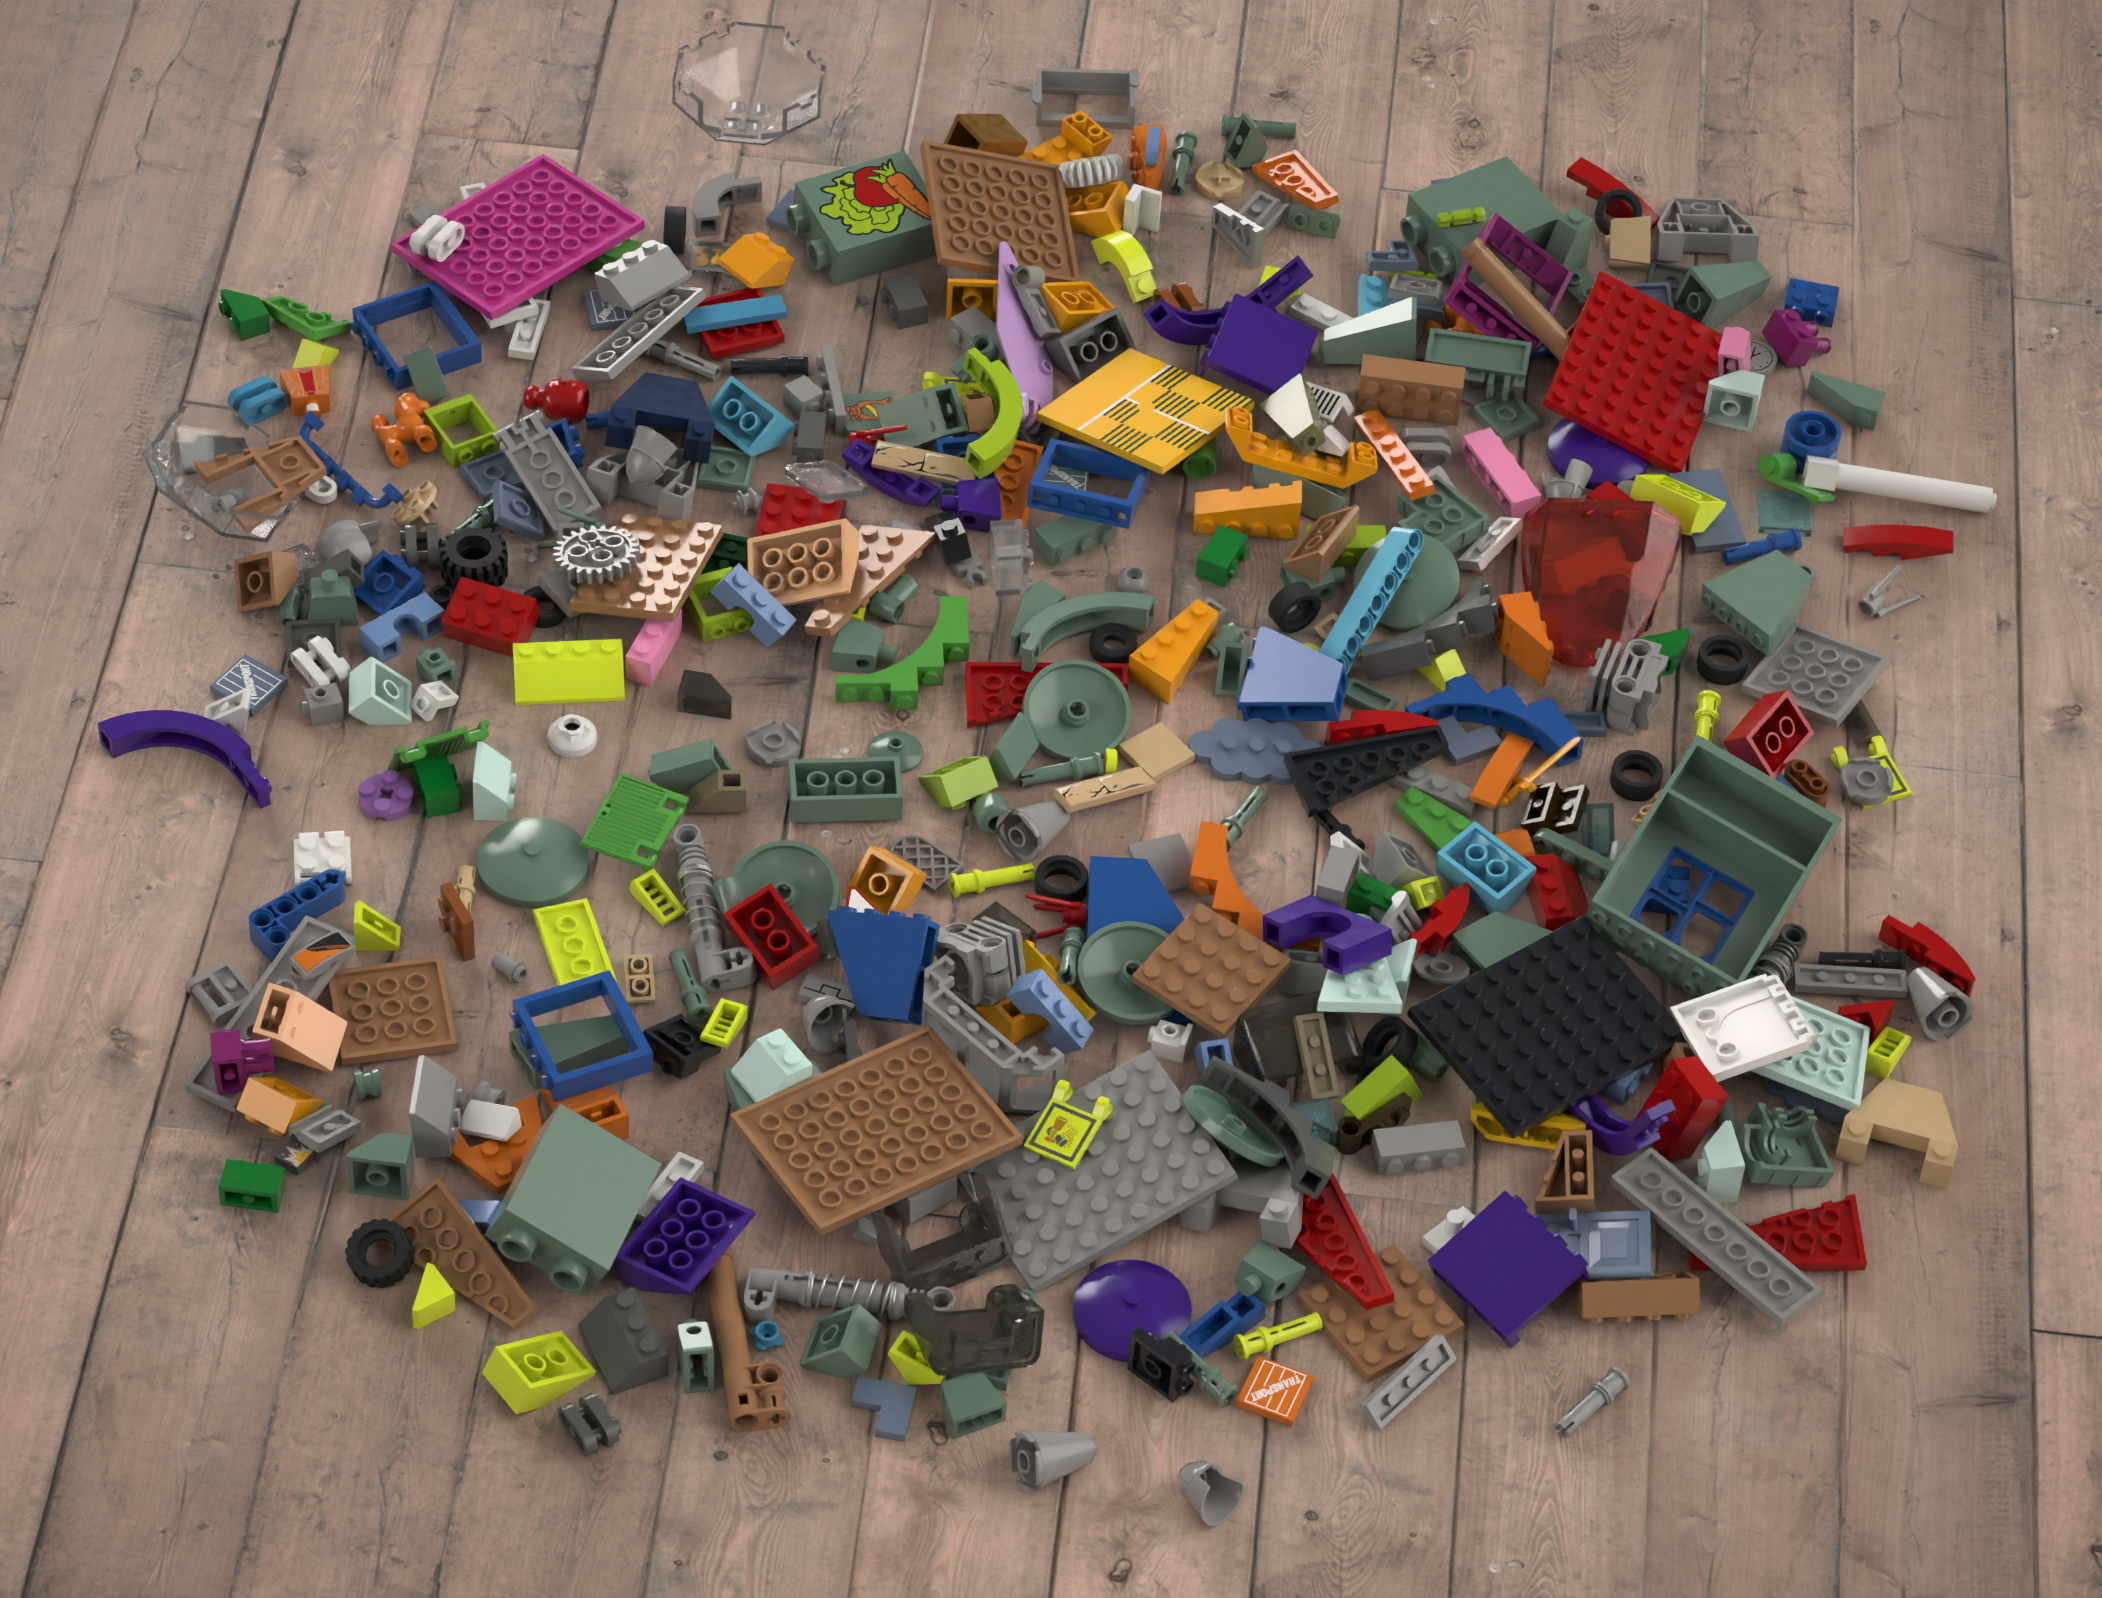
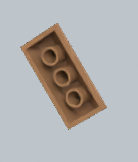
[1572,1270,1700,1323]

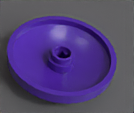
[1547,418,1650,490]
[1072,1260,1192,1362]

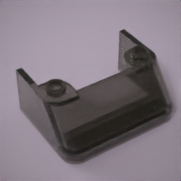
[869,1172,1012,1294]

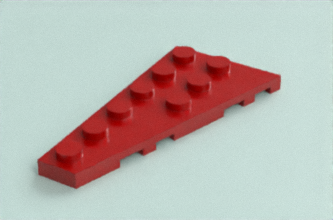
[965,662,1128,728]
[1260,1173,1395,1310]
[1687,1194,1867,1271]

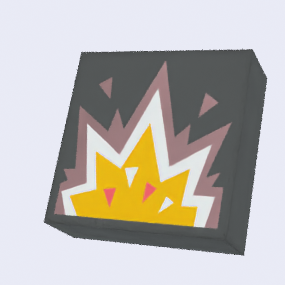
[274,1137,316,1175]

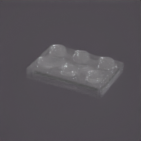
[784,460,869,503]

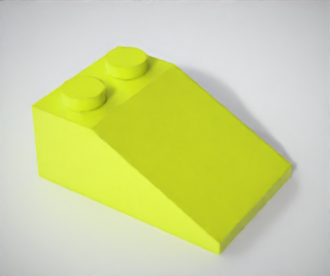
[482,1330,596,1414]

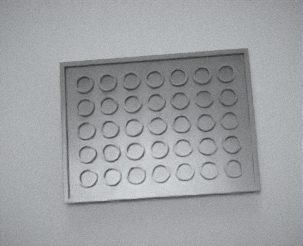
[957,1050,1238,1293]

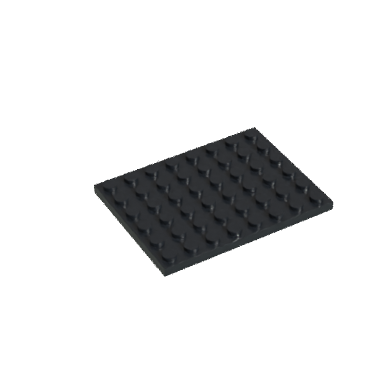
[1407,916,1687,1139]

